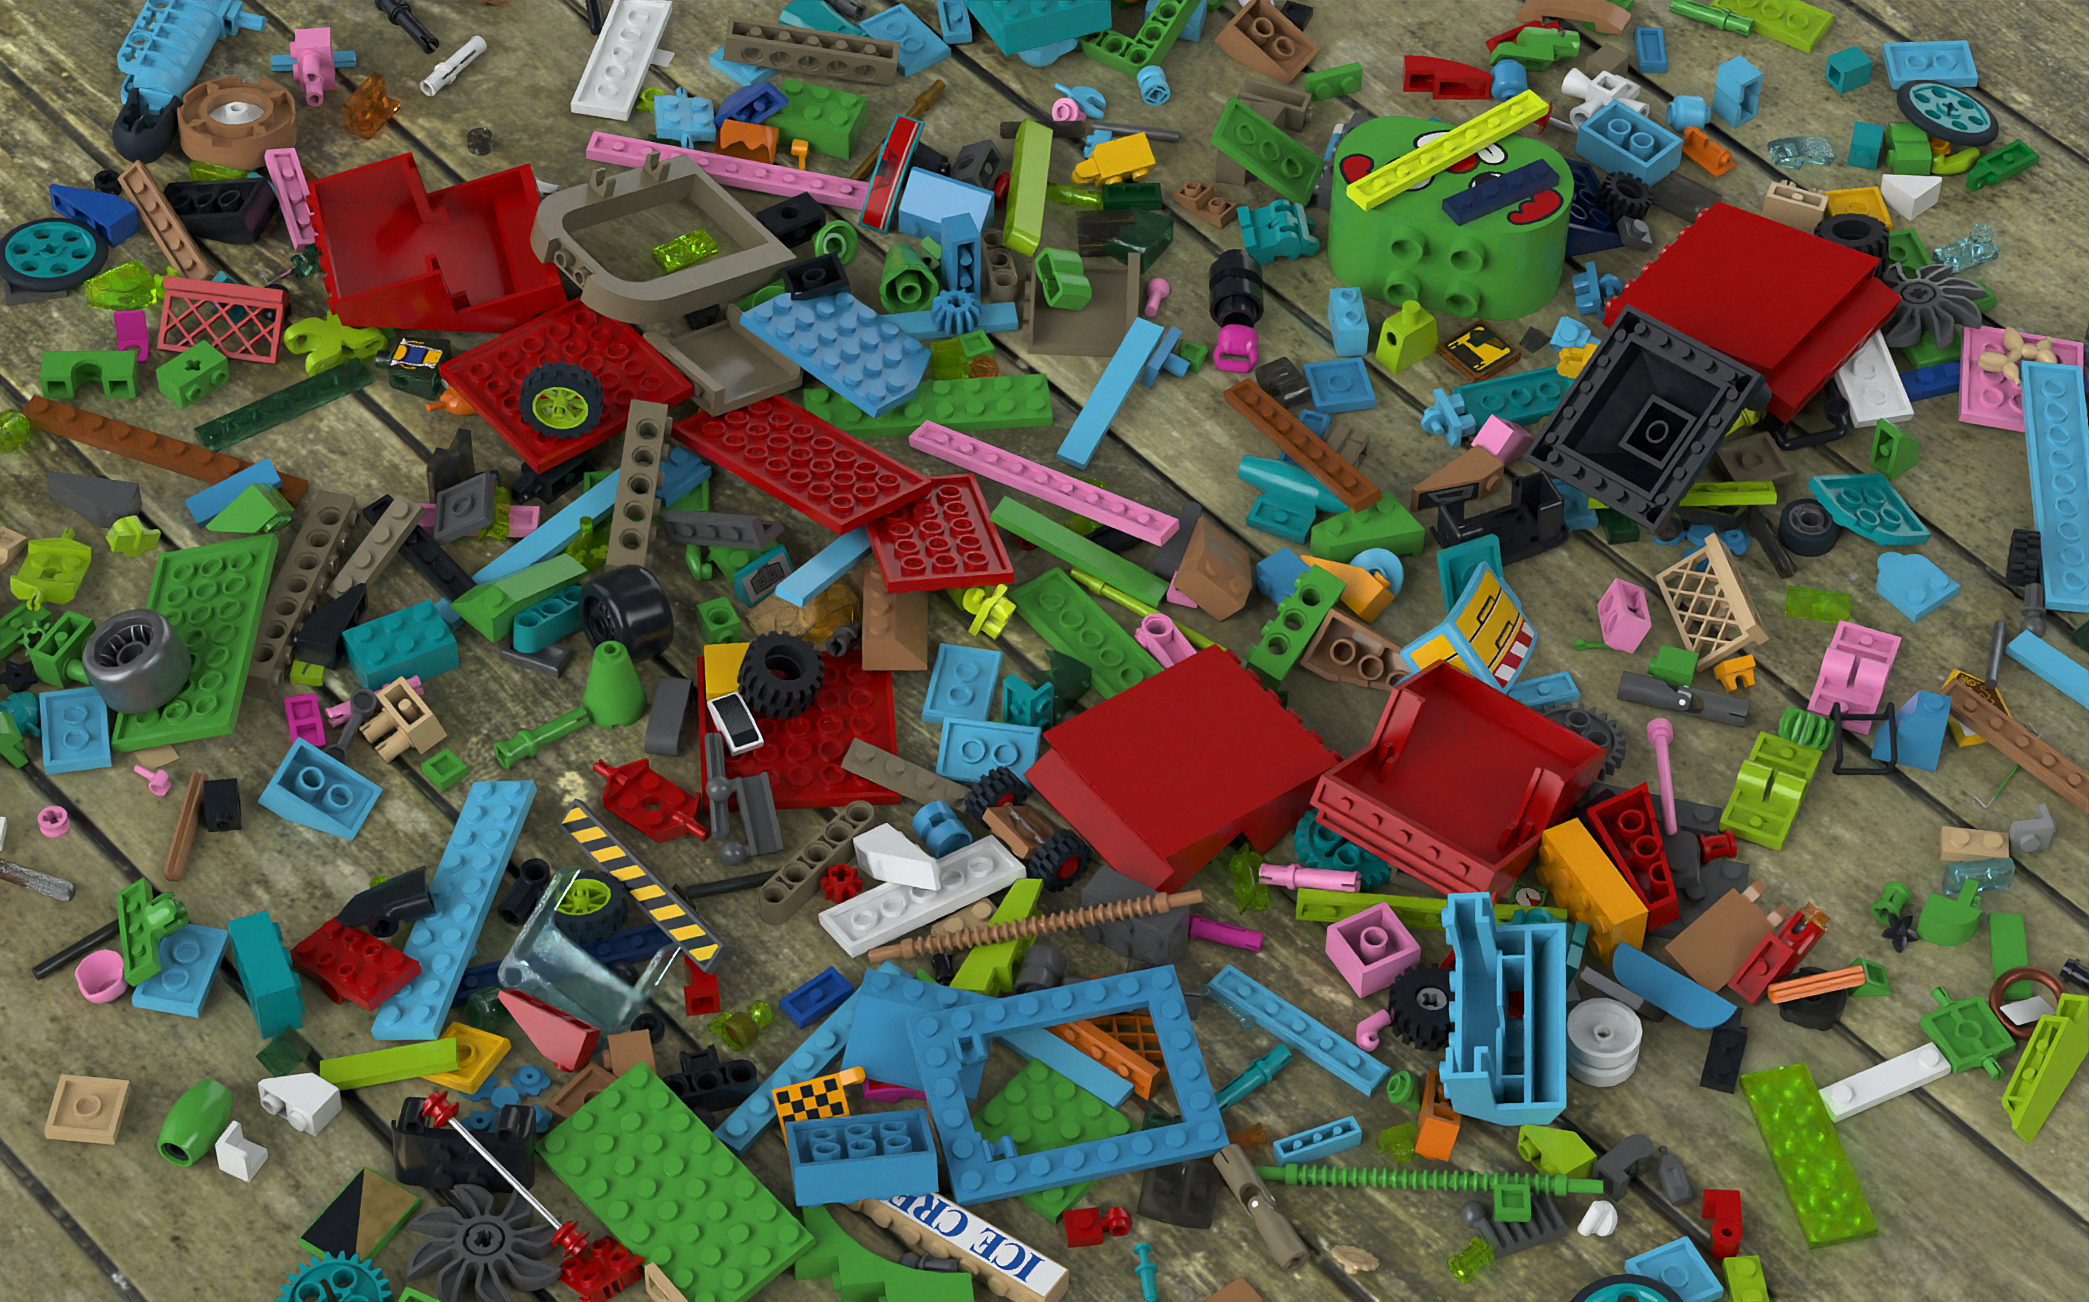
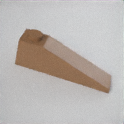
[1299,606,1412,692]

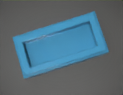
[1633,28,1668,73]

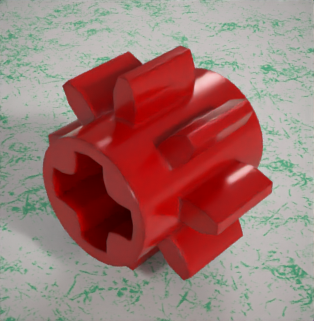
[820,863,862,904]

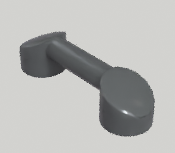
[323,688,377,766]

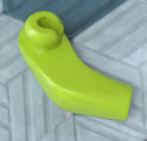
[1930,147,1980,175]

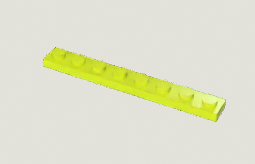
[1346,89,1549,211]

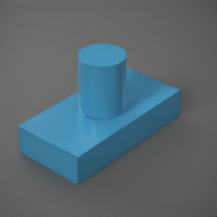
[1140,326,1191,388]

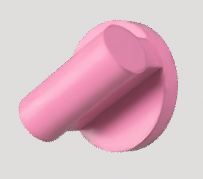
[1052,98,1086,127]

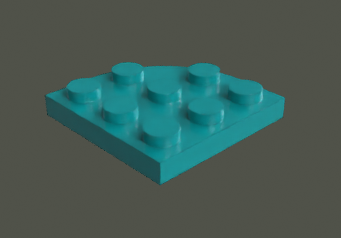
[1807,473,1931,547]

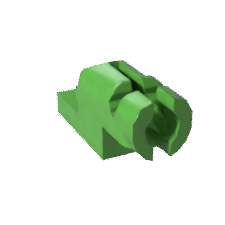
[1490,26,1580,72]

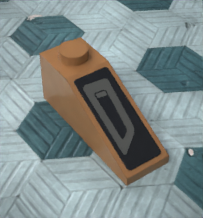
[1410,444,1504,513]

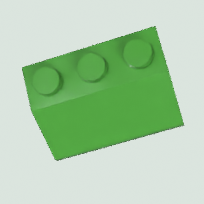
[206,483,296,533]

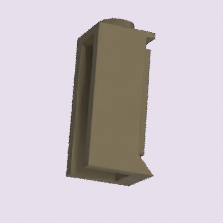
[1237,76,1315,133]

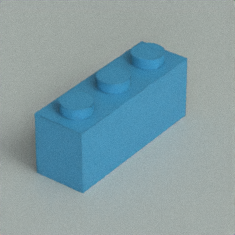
[941,212,981,301]

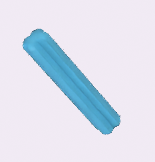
[271,50,356,72]

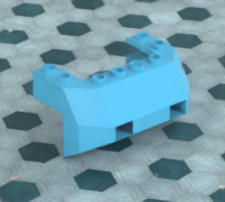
[1439,892,1566,1126]

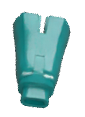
[778,0,869,38]

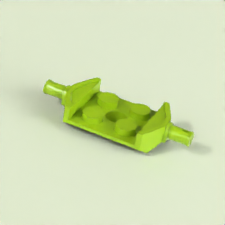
[10,528,92,611]

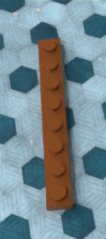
[1223,378,1382,513]

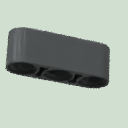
[645,676,694,757]

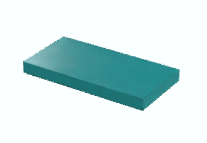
[1452,365,1575,437]

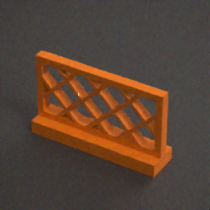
[1044,974,1201,1101]

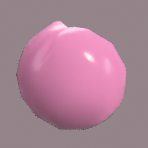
[75,949,128,1004]

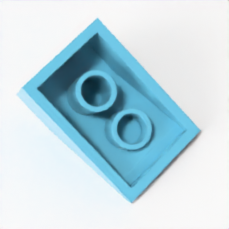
[257,737,383,841]

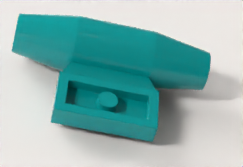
[1237,455,1350,545]

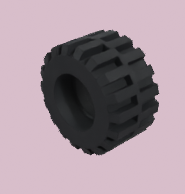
[1814,213,1889,277]
[737,630,825,720]

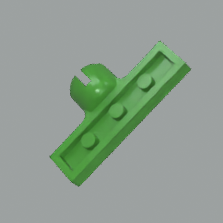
[116,877,189,987]

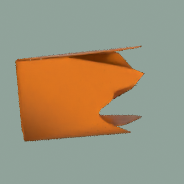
[712,119,779,165]

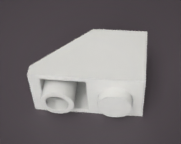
[258,1072,342,1137]

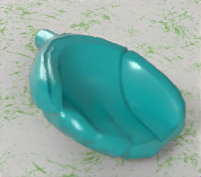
[0,692,42,737]

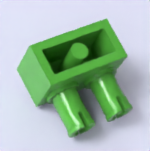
[29,610,96,689]

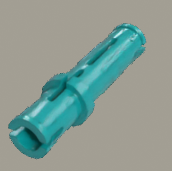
[1214,1043,1293,1115]

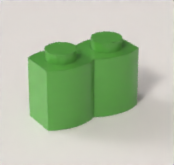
[1882,122,1932,175]
[1035,246,1092,311]

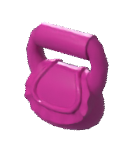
[1213,324,1259,373]

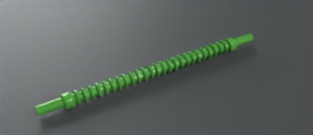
[1253,1163,1603,1196]

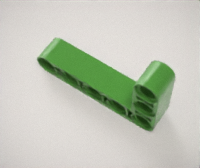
[1078,0,1202,79]

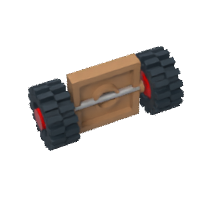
[965,766,1092,893]

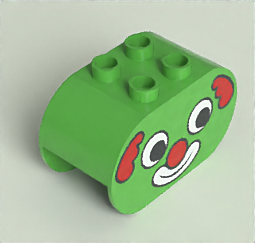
[1327,116,1574,321]

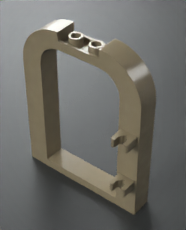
[530,151,797,324]

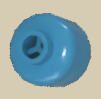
[1490,59,1528,103]

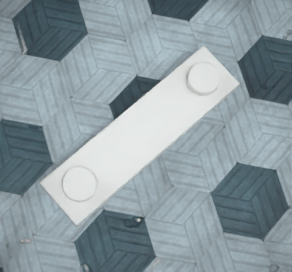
[1816,1042,1952,1123]

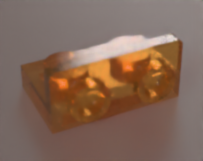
[342,71,400,140]

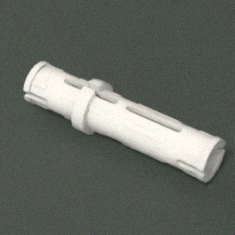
[420,36,487,96]

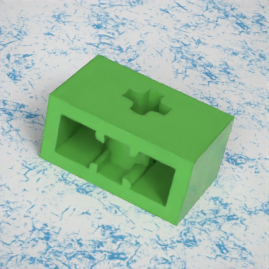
[156,340,230,410]

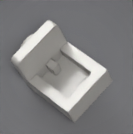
[2009,804,2056,853]

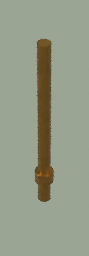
[848,79,945,181]

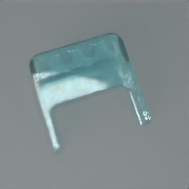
[498,865,681,1054]

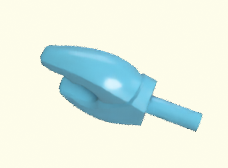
[1054,82,1106,120]

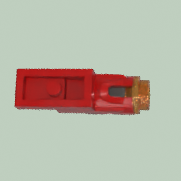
[1727,902,1830,1007]

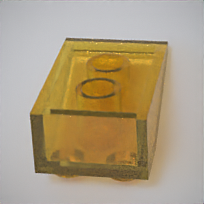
[745,577,859,645]

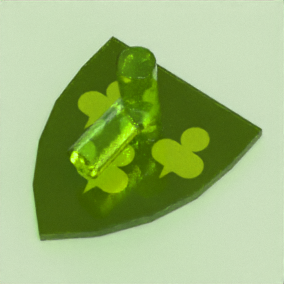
[553,516,626,572]

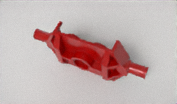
[593,758,712,843]

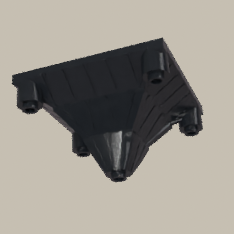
[1523,304,1772,542]

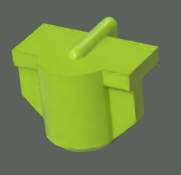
[106,515,161,558]

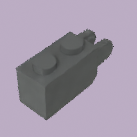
[1154,501,1202,583]

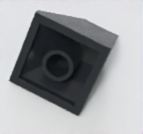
[779,251,851,301]

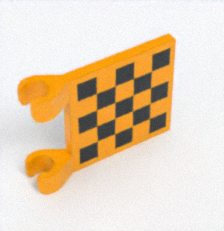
[771,1066,866,1157]

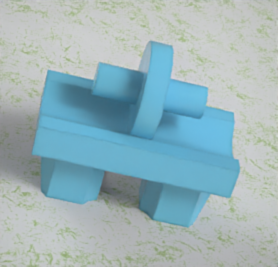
[1420,388,1476,449]

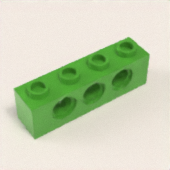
[1243,563,1347,693]

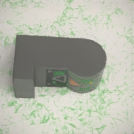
[1591,1134,1654,1202]

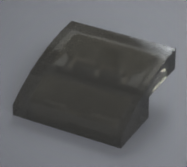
[1076,209,1139,257]
[426,428,475,504]
[1136,1159,1221,1229]

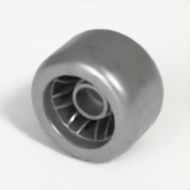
[82,609,191,714]

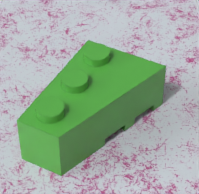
[1310,491,1425,565]

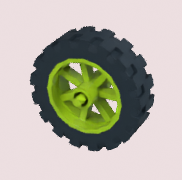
[519,361,604,439]
[536,870,628,944]

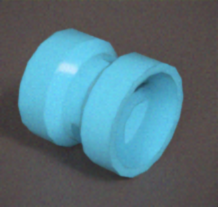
[1137,65,1170,106]

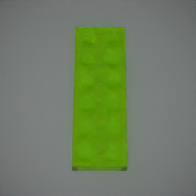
[1739,1062,1878,1250]

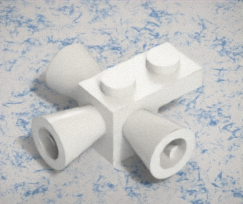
[1561,68,1650,129]

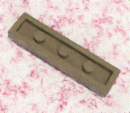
[324,494,426,601]
[841,738,973,821]

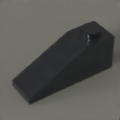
[294,583,368,670]

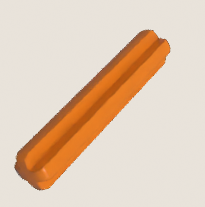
[1767,965,1866,1004]

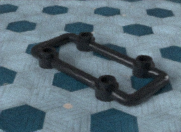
[1764,377,1850,451]

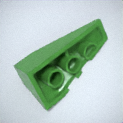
[450,553,588,643]

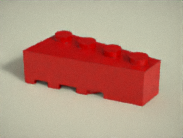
[1586,782,1680,932]

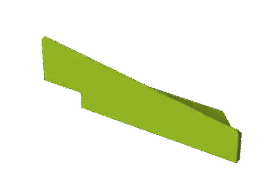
[949,878,1044,998]
[2001,993,2089,1143]

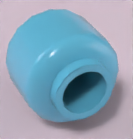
[1666,95,1711,133]

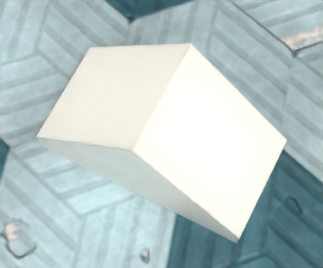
[1880,174,1942,221]

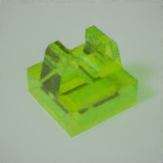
[1375,1120,1419,1165]

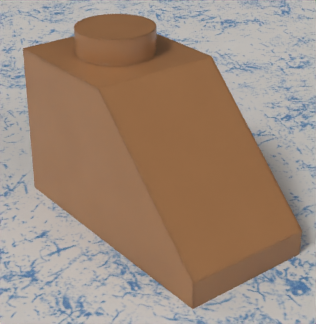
[602,1029,657,1078]

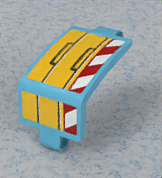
[1394,560,1538,694]

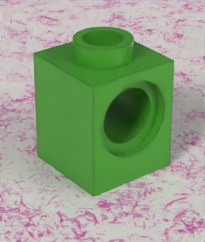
[696,596,741,645]

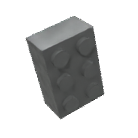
[1080,865,1190,969]

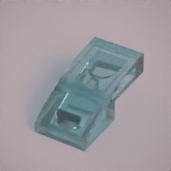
[1767,136,1835,170]

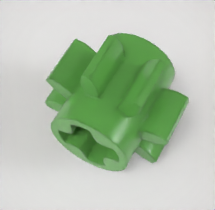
[18,619,53,656]

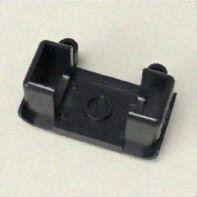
[1430,471,1571,567]
[391,1096,537,1193]

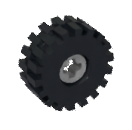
[1387,963,1455,1052]

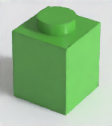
[1647,644,1699,687]

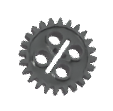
[1535,701,1627,781]

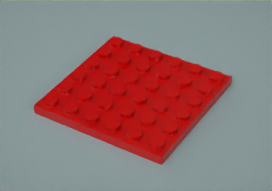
[438,296,694,475]
[696,649,901,813]

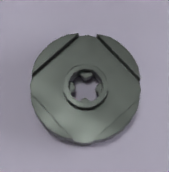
[1777,967,1847,1031]

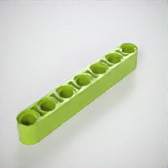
[1002,118,1053,257]

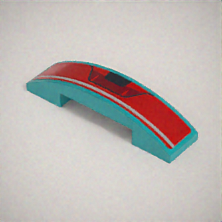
[858,113,925,235]

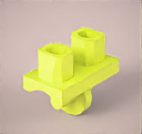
[962,584,1017,640]

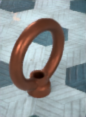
[1989,966,2068,1041]

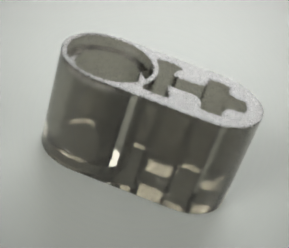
[1255,357,1312,410]

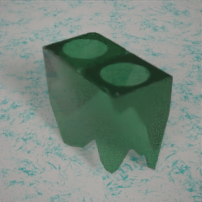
[1103,207,1174,275]
[1031,649,1092,726]

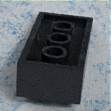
[163,177,280,244]

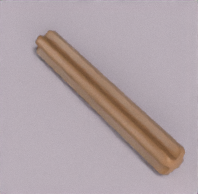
[164,772,209,882]

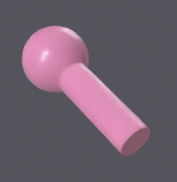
[1145,278,1170,317]

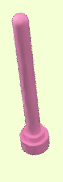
[1646,718,1677,836]

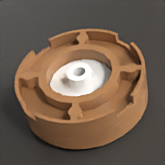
[177,76,298,172]

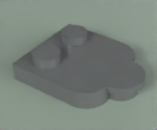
[1657,822,1700,889]

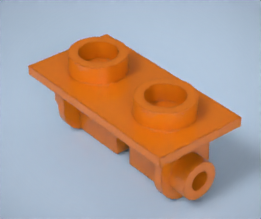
[1682,126,1737,178]

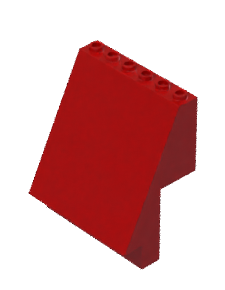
[305,152,568,333]
[1602,201,1902,424]
[1023,643,1344,895]
[1309,659,1609,908]

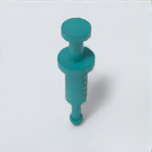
[1133,1243,1159,1302]

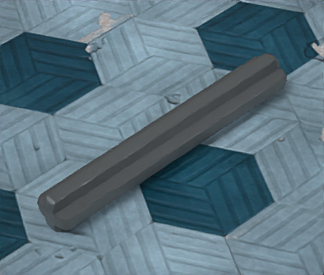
[704,732,730,841]

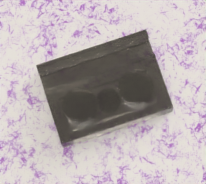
[1652,171,1722,224]

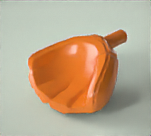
[426,386,477,416]

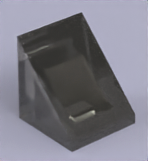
[1519,326,1551,353]

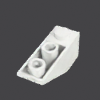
[852,823,941,891]

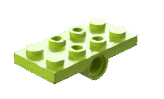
[1718,731,1823,852]

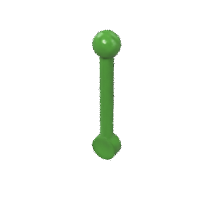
[1574,639,1641,652]

